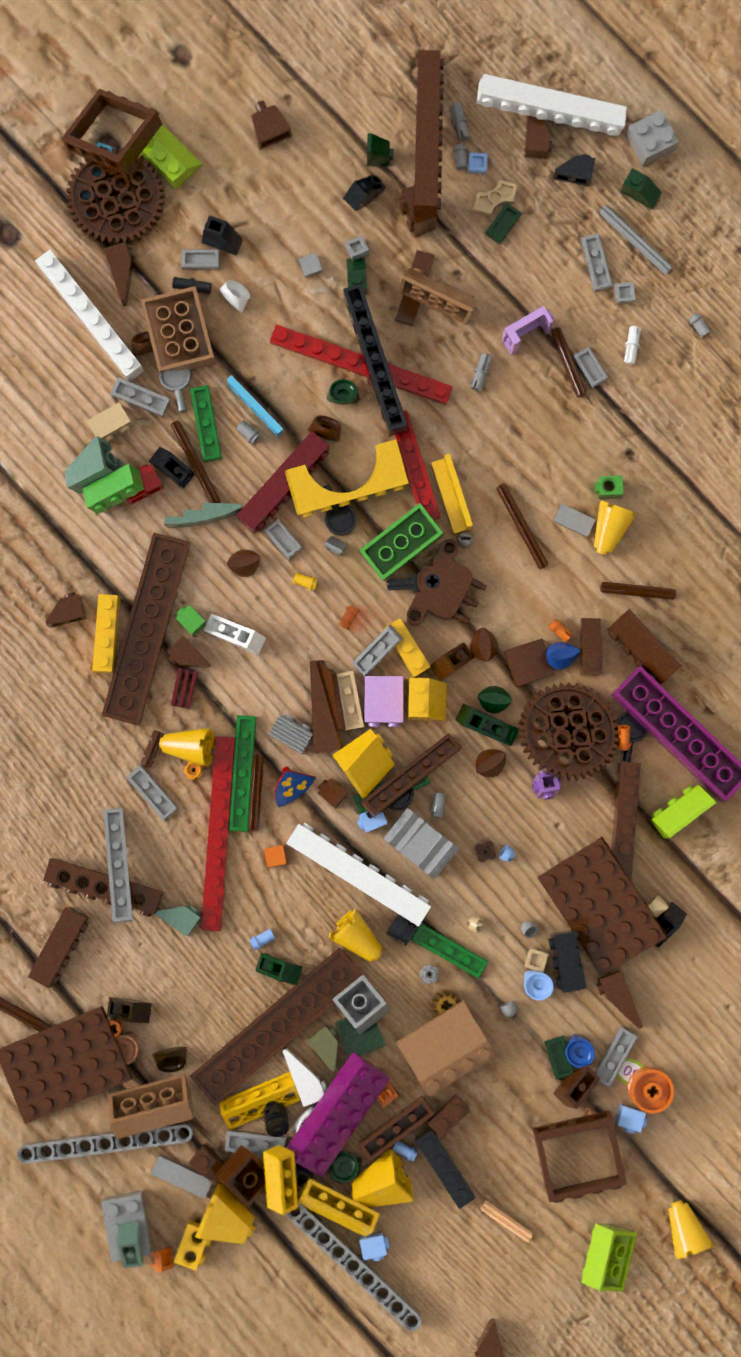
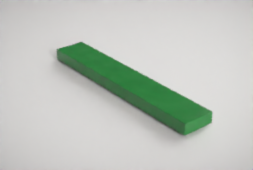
[229,715,256,832]

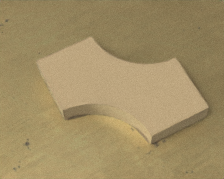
[472,180,518,217]

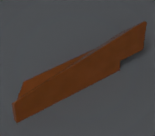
[310,660,346,754]

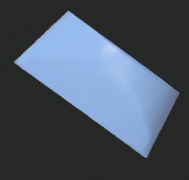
[524,970,555,1000]

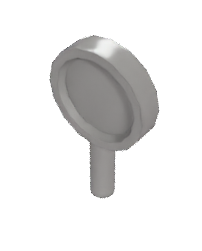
[159,369,191,413]

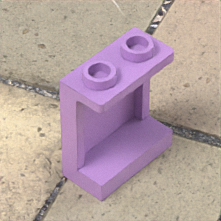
[502,306,554,355]
[365,676,403,727]

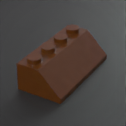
[608,609,682,684]

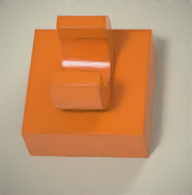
[377,1081,399,1108]
[150,1247,174,1272]

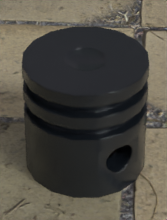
[386,914,418,946]
[264,1103,289,1137]

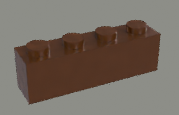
[28,907,89,988]
[358,1095,434,1162]

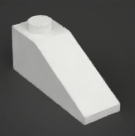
[203,614,266,655]
[283,1048,327,1107]

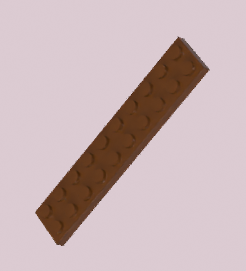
[101,532,191,726]
[190,947,363,1106]

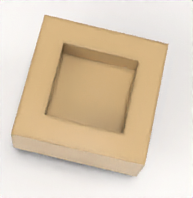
[524,948,548,972]

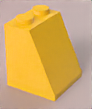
[408,678,447,722]
[333,729,395,799]

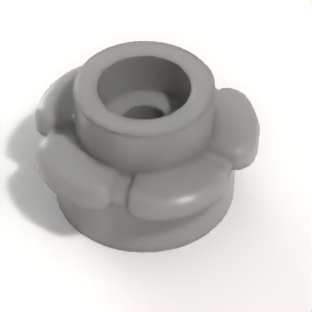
[420,965,439,984]

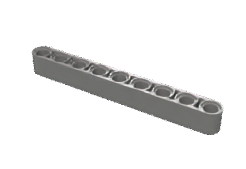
[17,1122,194,1164]
[286,1204,421,1331]

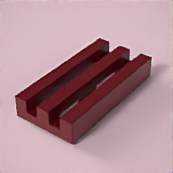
[171,668,198,709]

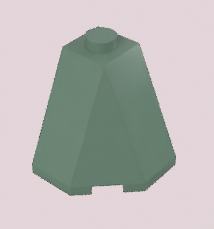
[64,436,123,494]

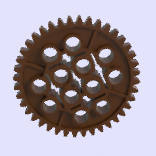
[66,148,165,246]
[518,682,619,781]

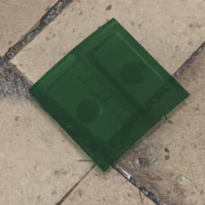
[335,1018,386,1058]

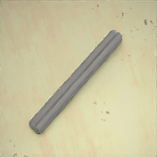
[600,205,672,274]

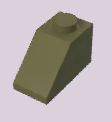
[307,1025,338,1072]

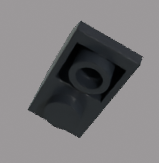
[343,174,386,211]
[202,215,243,256]

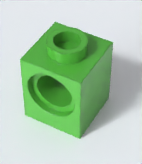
[594,476,623,499]
[176,605,207,637]

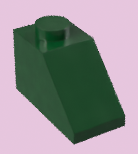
[367,133,394,167]
[620,168,662,210]
[346,258,367,295]
[255,953,303,985]

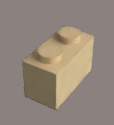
[87,402,133,443]

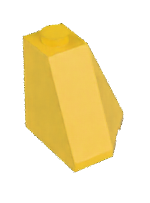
[351,1149,414,1208]
[195,1183,255,1244]

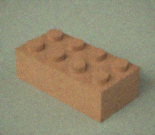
[108,1074,194,1139]

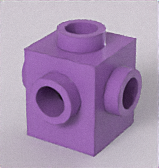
[532,771,561,800]

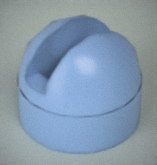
[498,845,515,862]

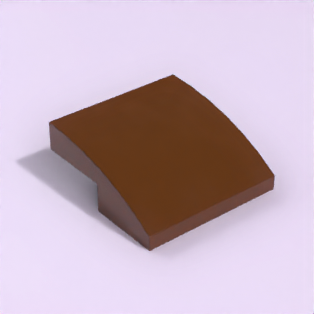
[504,638,555,687]

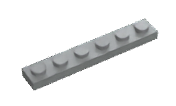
[103,808,133,924]

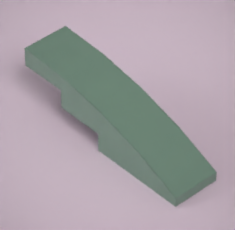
[165,503,243,528]

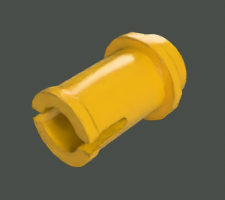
[293,572,318,591]

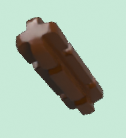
[141,730,164,768]

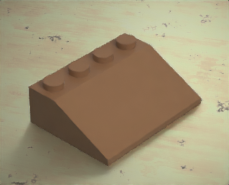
[399,268,477,325]
[140,286,215,372]
[396,1001,496,1097]

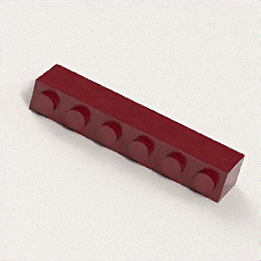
[236,431,330,534]

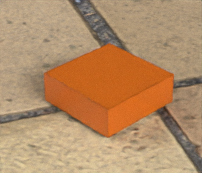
[264,845,287,868]

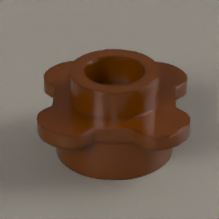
[475,841,496,862]

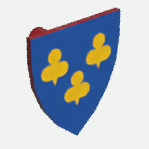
[275,766,316,808]

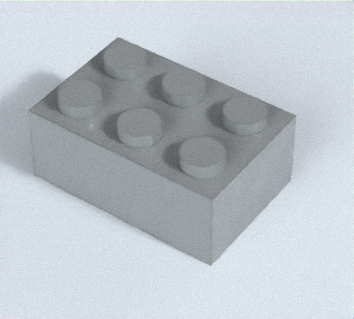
[102,1190,154,1262]

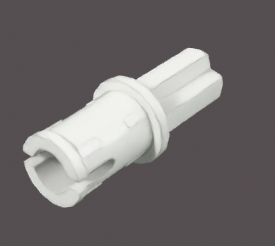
[624,326,641,365]

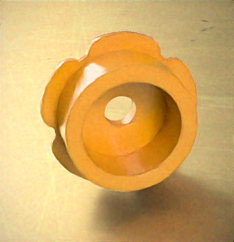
[184,762,203,779]

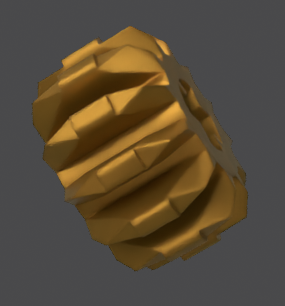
[430,989,461,1017]

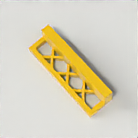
[431,454,473,535]
[219,1072,301,1130]

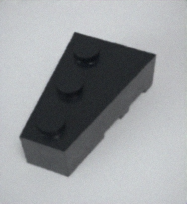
[548,930,587,993]

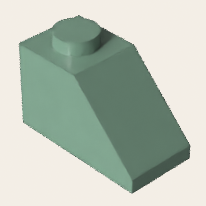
[155,905,202,937]
[117,1222,144,1268]

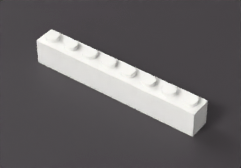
[476,74,627,136]
[35,250,144,382]
[286,823,431,926]

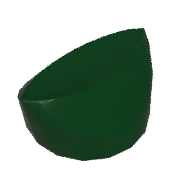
[326,379,360,405]
[478,686,512,714]
[330,1152,362,1183]

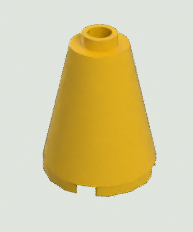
[594,501,637,556]
[159,728,215,766]
[329,909,382,962]
[669,1200,714,1260]

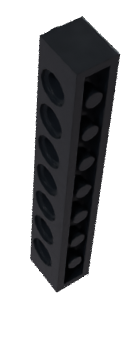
[343,284,408,437]

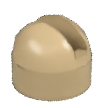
[467,916,483,933]

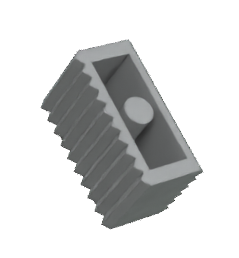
[268,714,313,754]

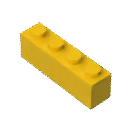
[92,594,121,674]
[297,1179,379,1237]

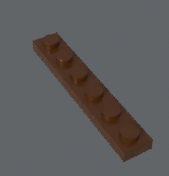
[361,733,462,818]

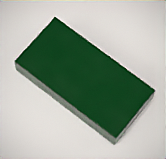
[485,203,522,245]
[544,1035,574,1080]

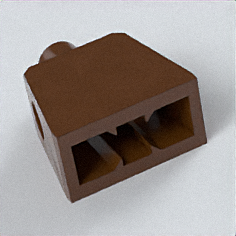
[251,100,292,150]

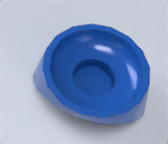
[546,642,580,670]
[565,1034,595,1068]

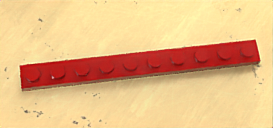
[270,324,453,405]
[201,736,235,931]

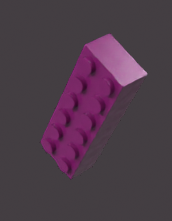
[287,1052,390,1177]

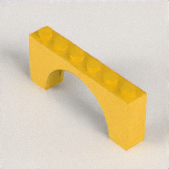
[285,439,409,517]

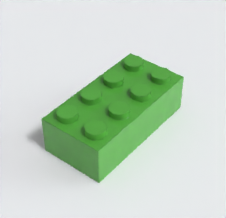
[359,503,445,582]

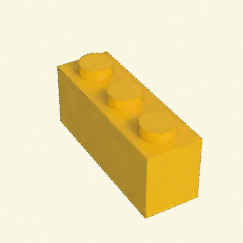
[384,618,430,678]
[263,1145,298,1215]

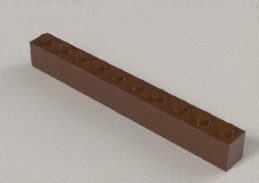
[414,50,444,217]

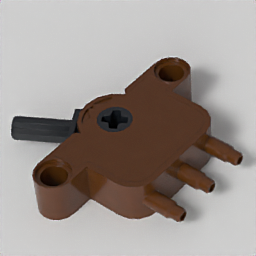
[387,539,487,626]

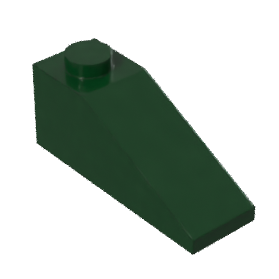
[455,703,518,746]

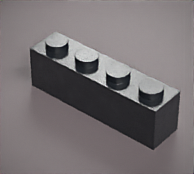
[415,1127,476,1209]

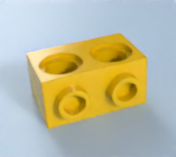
[174,1220,211,1271]

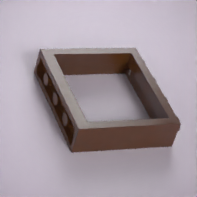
[61,89,163,175]
[532,1110,627,1203]

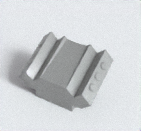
[383,808,459,879]

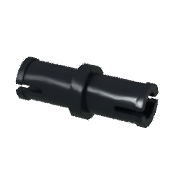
[172,276,212,295]

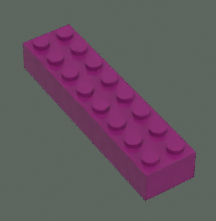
[610,666,741,803]

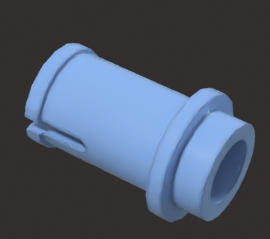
[249,928,275,950]
[392,1141,418,1162]

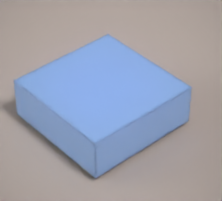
[468,153,488,174]

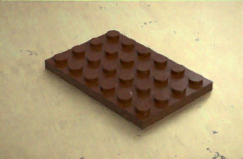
[537,837,668,976]
[0,1005,133,1124]

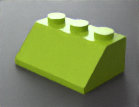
[140,125,202,190]
[650,785,716,839]
[581,1223,637,1292]

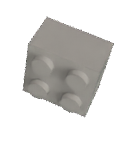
[626,110,679,167]
[332,975,390,1035]

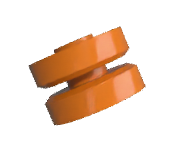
[627,1066,674,1113]

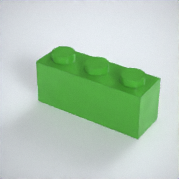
[82,464,144,514]

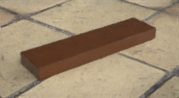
[395,250,435,326]

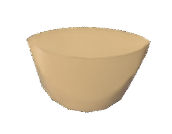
[647,895,669,918]

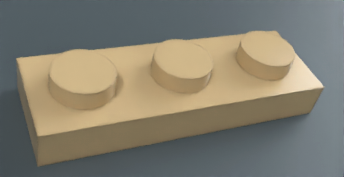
[337,671,364,731]

